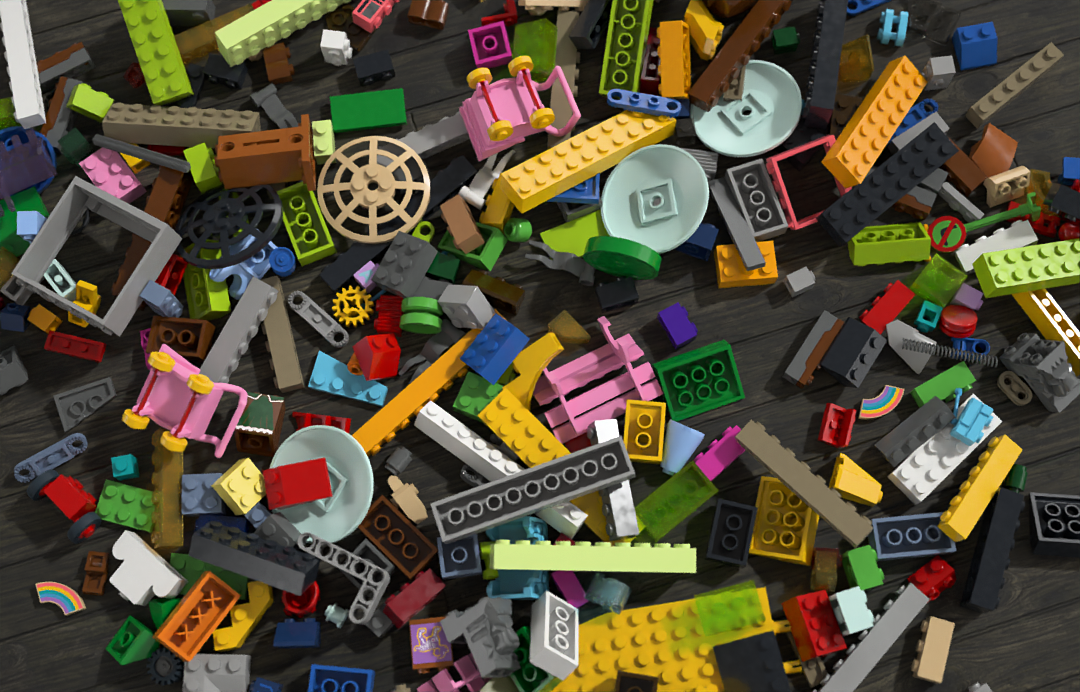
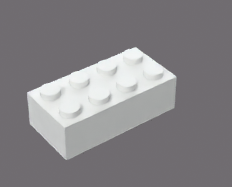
[530,590,578,680]

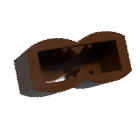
[408,0,449,29]
[262,42,295,85]

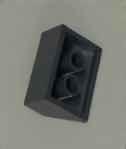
[819,317,887,388]

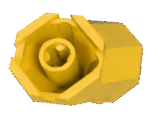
[684,0,724,61]

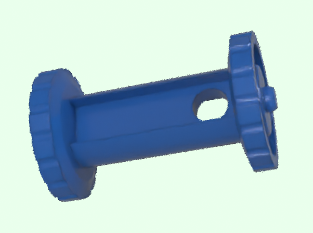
[269,247,296,277]

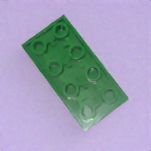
[330,88,407,133]

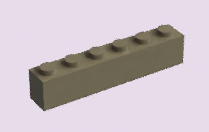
[965,42,1064,129]
[261,276,305,393]

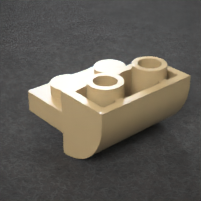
[983,166,1030,207]

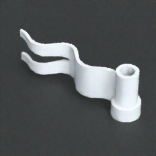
[458,149,515,210]

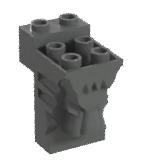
[999,333,1080,413]
[440,597,521,678]

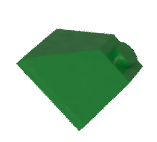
[105,615,160,665]

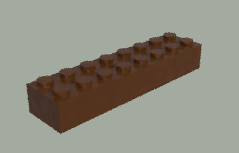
[112,165,194,311]

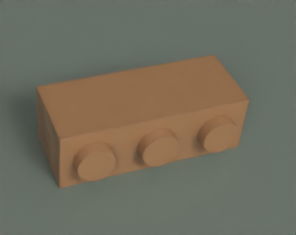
[440,194,485,254]

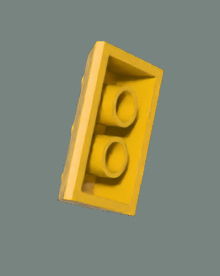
[479,173,515,234]

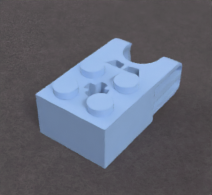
[209,229,278,300]

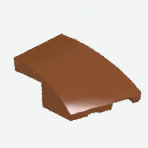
[969,123,1018,177]

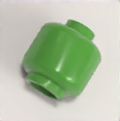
[504,217,532,243]

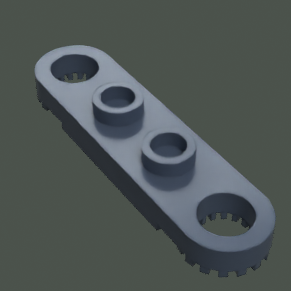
[14,433,88,483]

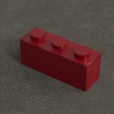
[383,568,446,629]

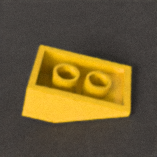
[623,399,666,464]

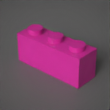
[693,425,745,484]

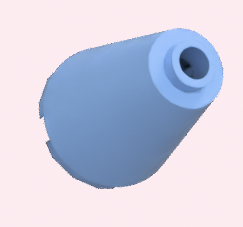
[660,419,705,476]

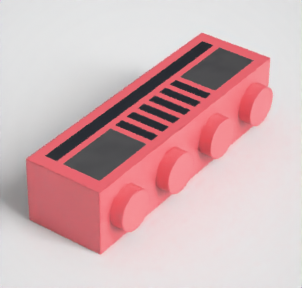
[352,0,400,33]

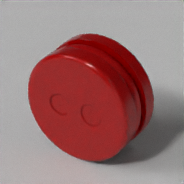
[939,305,978,338]

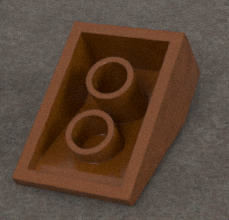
[146,316,215,363]

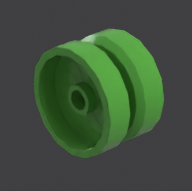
[399,297,443,334]

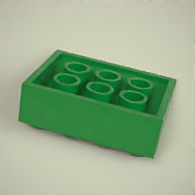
[0,186,50,263]
[652,340,745,422]

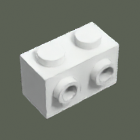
[320,30,352,66]

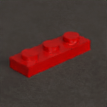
[44,330,106,363]

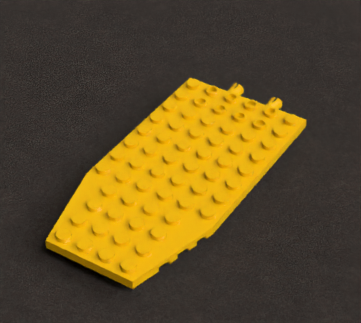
[551,587,802,692]

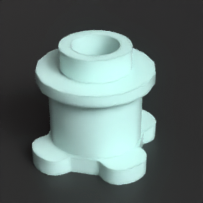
[324,603,350,628]

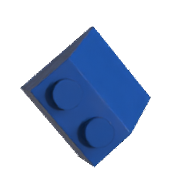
[952,22,997,70]

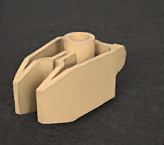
[387,476,428,524]

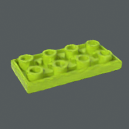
[540,209,610,260]

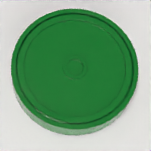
[583,236,661,280]

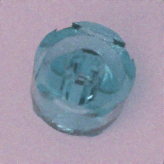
[585,572,632,615]

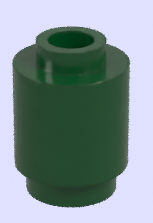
[1004,464,1028,493]

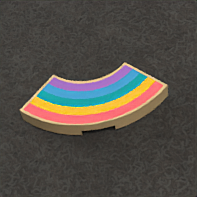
[858,385,905,420]
[35,582,86,615]

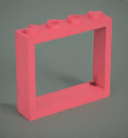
[766,135,852,230]

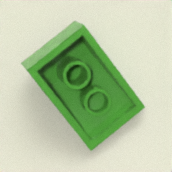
[438,222,508,272]

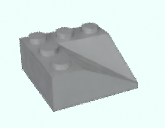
[183,654,251,692]

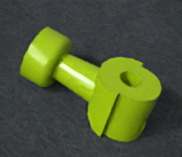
[479,541,499,580]

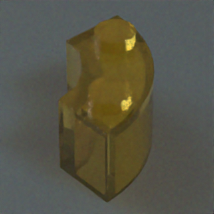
[1025,169,1062,217]

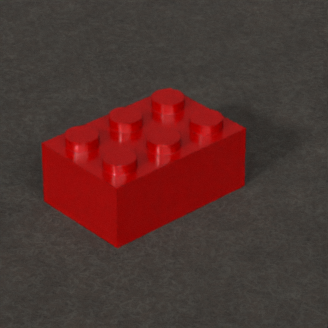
[781,590,847,662]

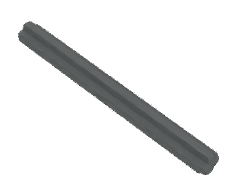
[92,134,191,173]

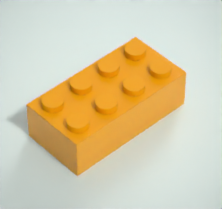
[657,20,691,99]

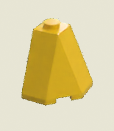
[829,453,883,507]

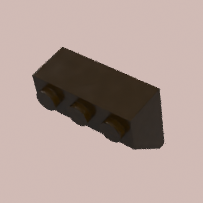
[462,269,525,316]

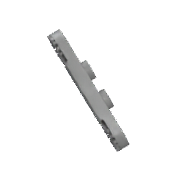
[288,291,349,348]

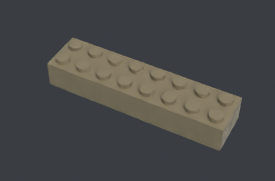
[102,103,261,148]

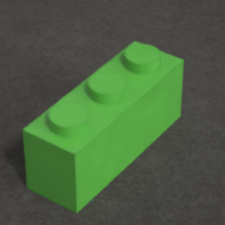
[910,361,976,408]

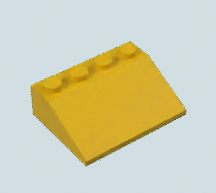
[749,476,819,566]

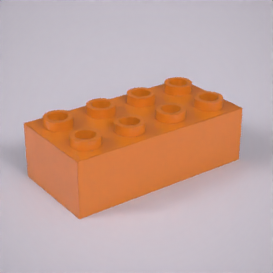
[153,571,241,662]

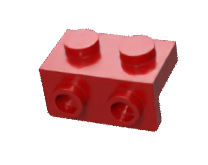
[818,403,856,448]
[908,555,956,603]

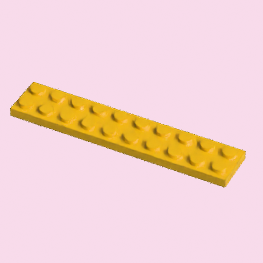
[477,387,645,547]

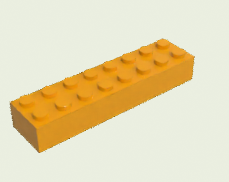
[822,55,927,189]

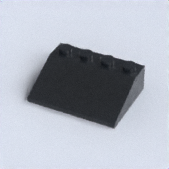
[1029,492,1080,558]
[713,630,791,692]

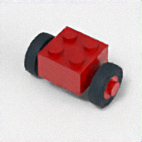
[26,469,101,544]

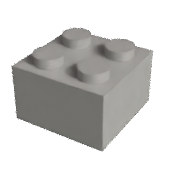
[437,284,495,329]

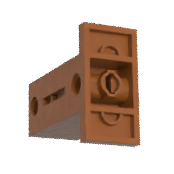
[214,114,316,191]

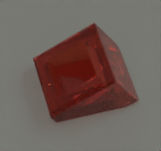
[123,62,145,89]

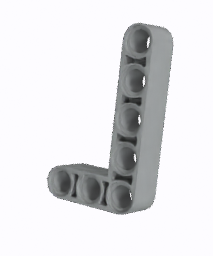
[298,532,390,624]

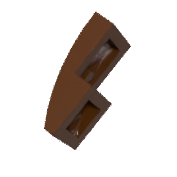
[82,551,109,596]

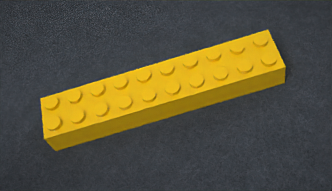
[500,110,676,214]

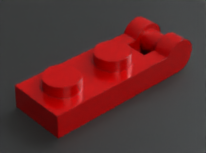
[1005,201,1061,238]

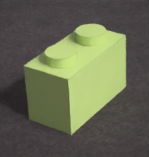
[312,120,336,164]

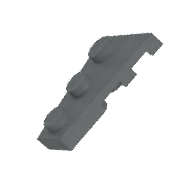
[54,377,117,433]

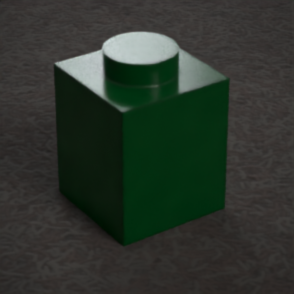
[771,26,800,55]

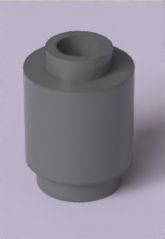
[384,447,413,476]

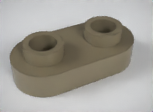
[997,371,1032,406]

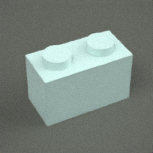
[43,259,76,302]

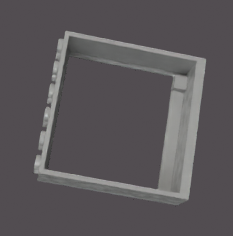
[11,176,182,337]

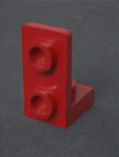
[481,0,518,26]

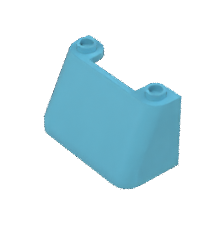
[486,516,549,600]

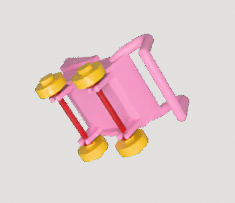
[459,56,581,161]
[122,344,248,458]

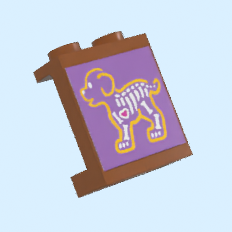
[409,617,454,674]

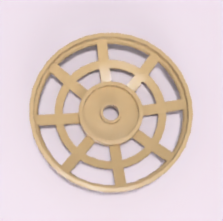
[317,136,431,244]

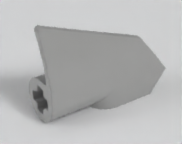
[886,320,937,374]

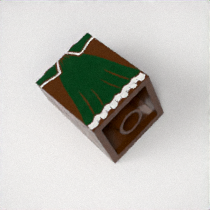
[234,392,286,457]

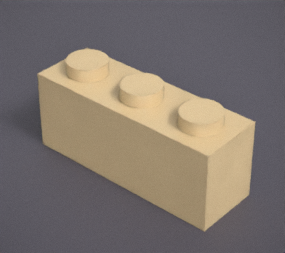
[911,616,955,684]

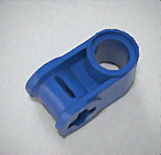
[951,337,990,361]

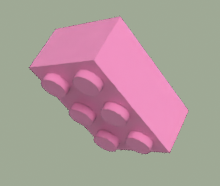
[79,147,147,204]

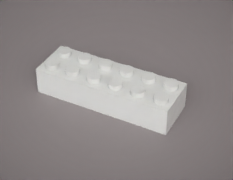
[888,394,1002,505]

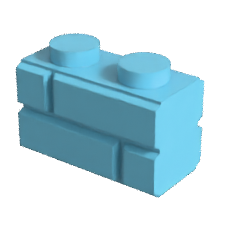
[949,398,993,446]

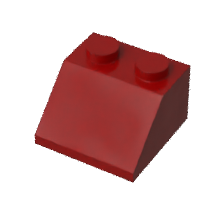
[352,333,401,381]

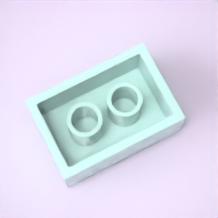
[829,586,874,636]

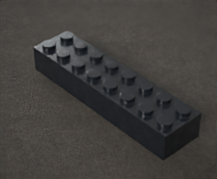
[802,0,848,130]
[816,122,959,247]

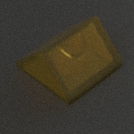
[839,34,874,82]

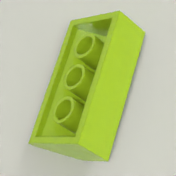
[848,222,931,266]
[180,240,231,321]

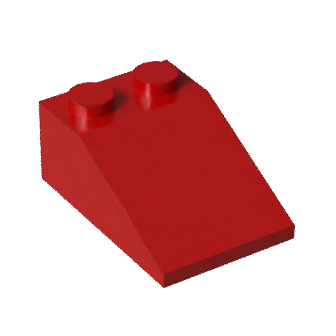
[263,458,333,510]

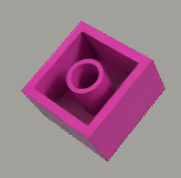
[468,21,513,69]

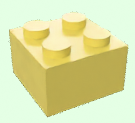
[211,458,266,515]

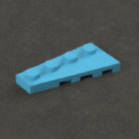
[308,351,388,407]

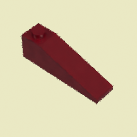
[640,27,661,96]

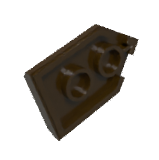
[325,5,378,52]

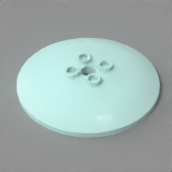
[690,60,802,157]
[601,144,709,254]
[269,425,373,544]

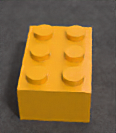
[714,241,778,288]

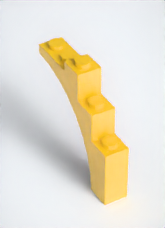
[502,333,564,411]

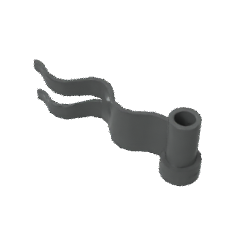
[249,83,298,129]
[525,240,596,286]
[398,319,466,384]

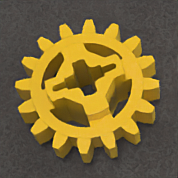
[332,286,374,327]

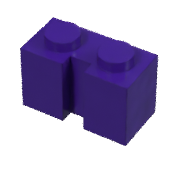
[657,302,698,350]

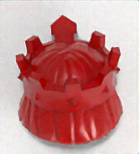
[281,581,320,618]

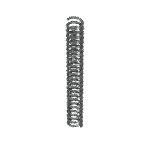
[902,338,998,368]

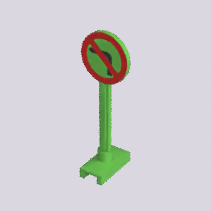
[928,192,1041,253]

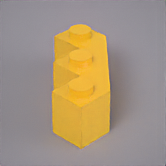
[213,581,274,652]

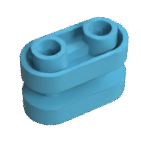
[877,9,908,47]

